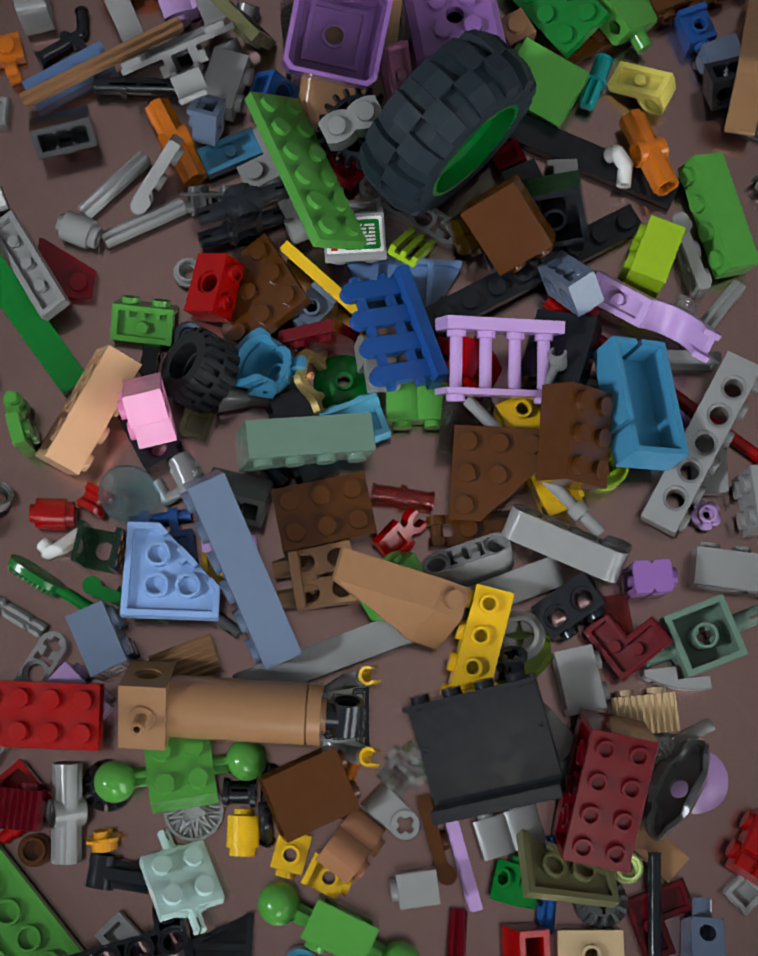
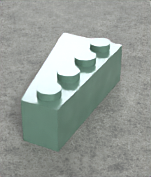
[235,412,376,472]

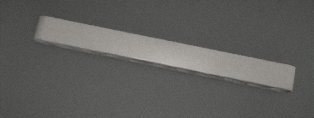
[232,557,567,682]

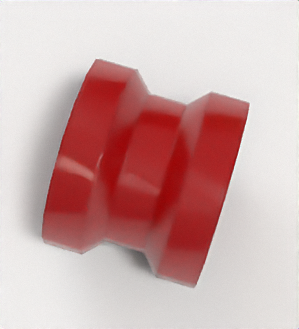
[75,482,115,519]

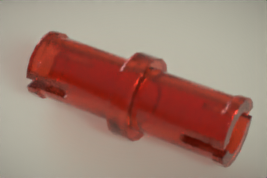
[370,483,435,512]

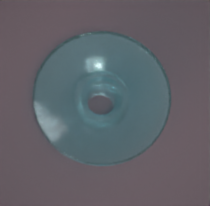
[98,465,160,524]

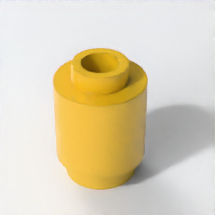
[226,808,260,857]

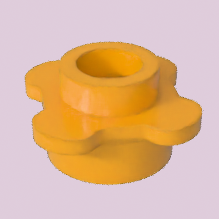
[86,828,121,853]

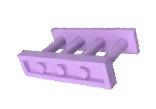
[435,315,565,405]

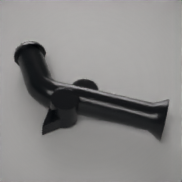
[33,5,89,67]
[258,763,278,848]

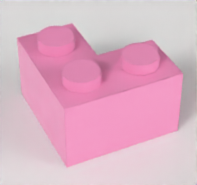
[117,372,177,449]

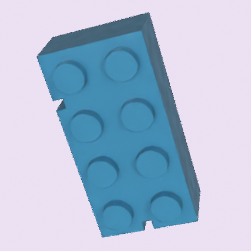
[593,335,689,471]

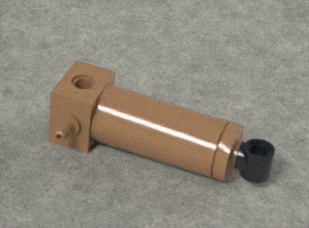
[118,660,364,751]

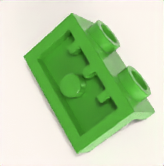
[110,295,178,347]

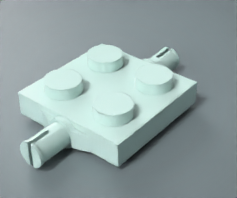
[139,828,225,935]

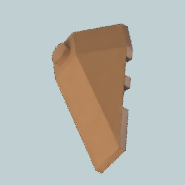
[332,547,470,650]

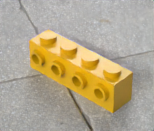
[493,398,585,518]
[439,583,515,695]

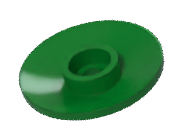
[313,355,371,409]

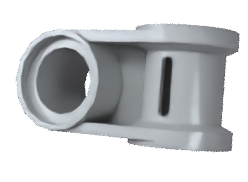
[361,780,421,841]

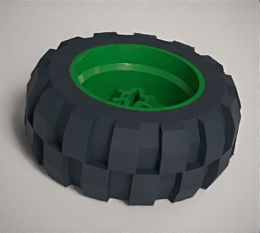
[359,29,537,216]

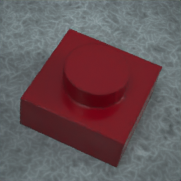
[492,138,527,175]

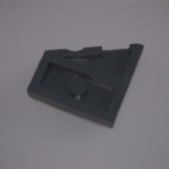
[192,912,255,956]

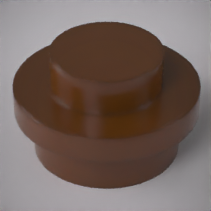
[18,833,51,867]

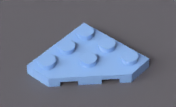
[120,521,221,621]

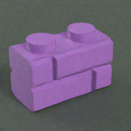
[622,559,678,600]

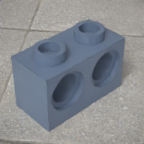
[537,250,605,317]

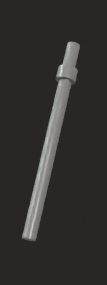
[463,396,606,538]

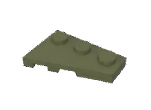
[210,0,277,51]
[516,829,620,908]

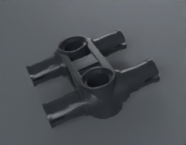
[194,180,290,251]

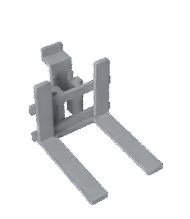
[104,0,235,105]

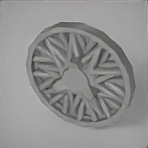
[163,792,225,842]

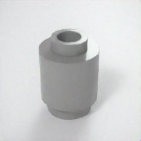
[55,210,103,249]

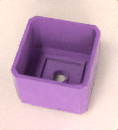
[282,0,393,90]
[401,0,506,72]

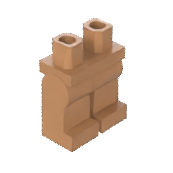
[272,540,360,612]

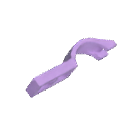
[596,270,722,364]

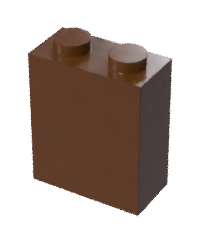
[460,173,556,276]
[257,744,361,843]

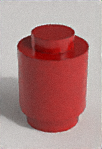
[29,498,76,530]

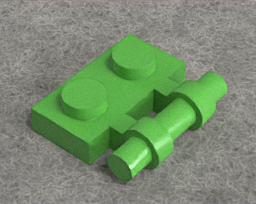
[3,391,41,457]

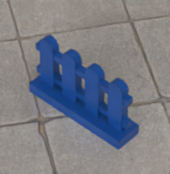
[339,265,449,392]

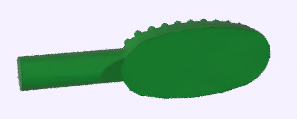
[7,554,94,610]

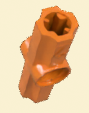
[145,97,208,188]
[618,109,680,197]

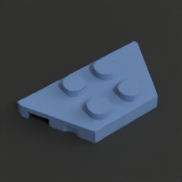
[346,256,462,309]

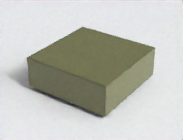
[177,407,216,445]

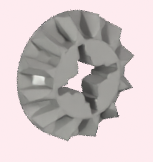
[501,610,545,660]

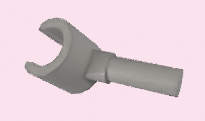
[544,347,567,385]

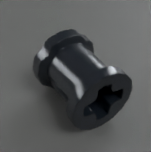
[498,646,528,681]
[222,777,257,808]

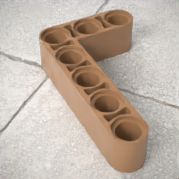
[724,0,758,137]

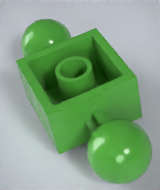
[94,738,267,814]
[257,882,420,956]

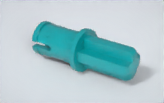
[579,53,614,111]

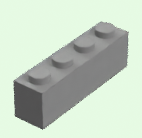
[687,542,758,596]

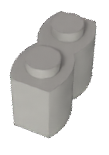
[318,95,382,151]
[471,804,547,861]

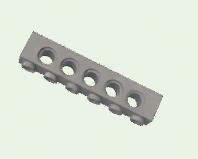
[640,351,758,537]

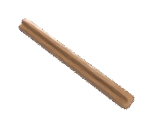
[20,17,184,108]

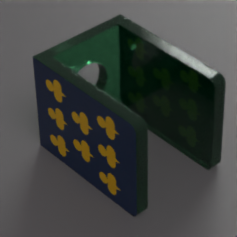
[71,520,127,575]

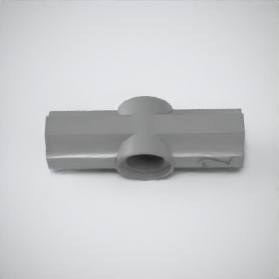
[46,761,88,865]

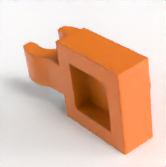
[0,31,27,86]

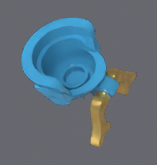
[234,327,328,415]

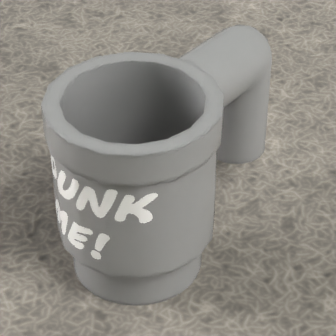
[152,451,205,506]

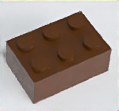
[536,382,613,490]
[271,471,377,557]

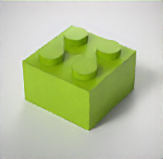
[618,214,686,299]

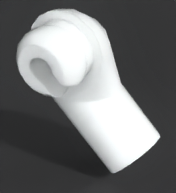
[604,144,633,189]
[37,528,78,560]

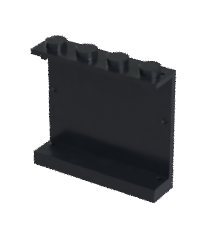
[402,669,567,826]

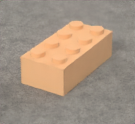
[35,345,142,475]

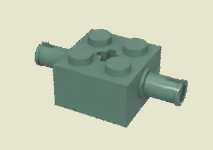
[644,593,758,679]

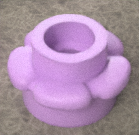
[690,500,722,531]

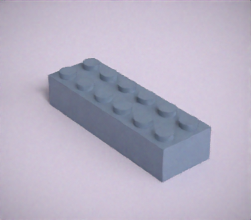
[180,469,302,670]

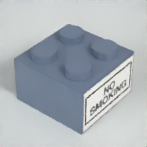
[65,600,138,681]

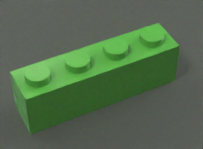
[677,152,758,279]

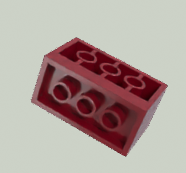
[552,708,659,873]

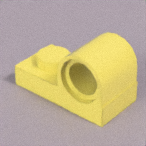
[607,61,677,115]

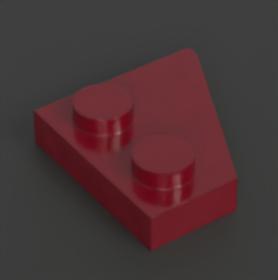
[38,238,98,303]
[278,318,360,352]

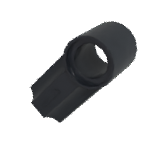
[84,852,149,894]

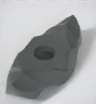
[643,738,710,841]

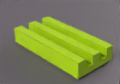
[387,227,436,268]

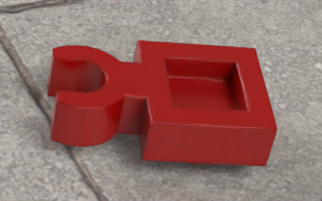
[372,508,427,557]

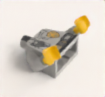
[321,665,382,768]

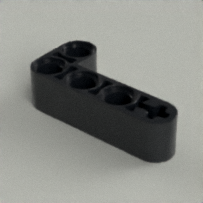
[69,905,193,956]

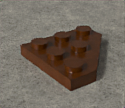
[221,233,312,347]
[448,425,539,522]

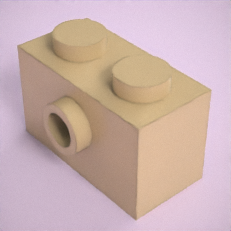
[553,926,625,956]

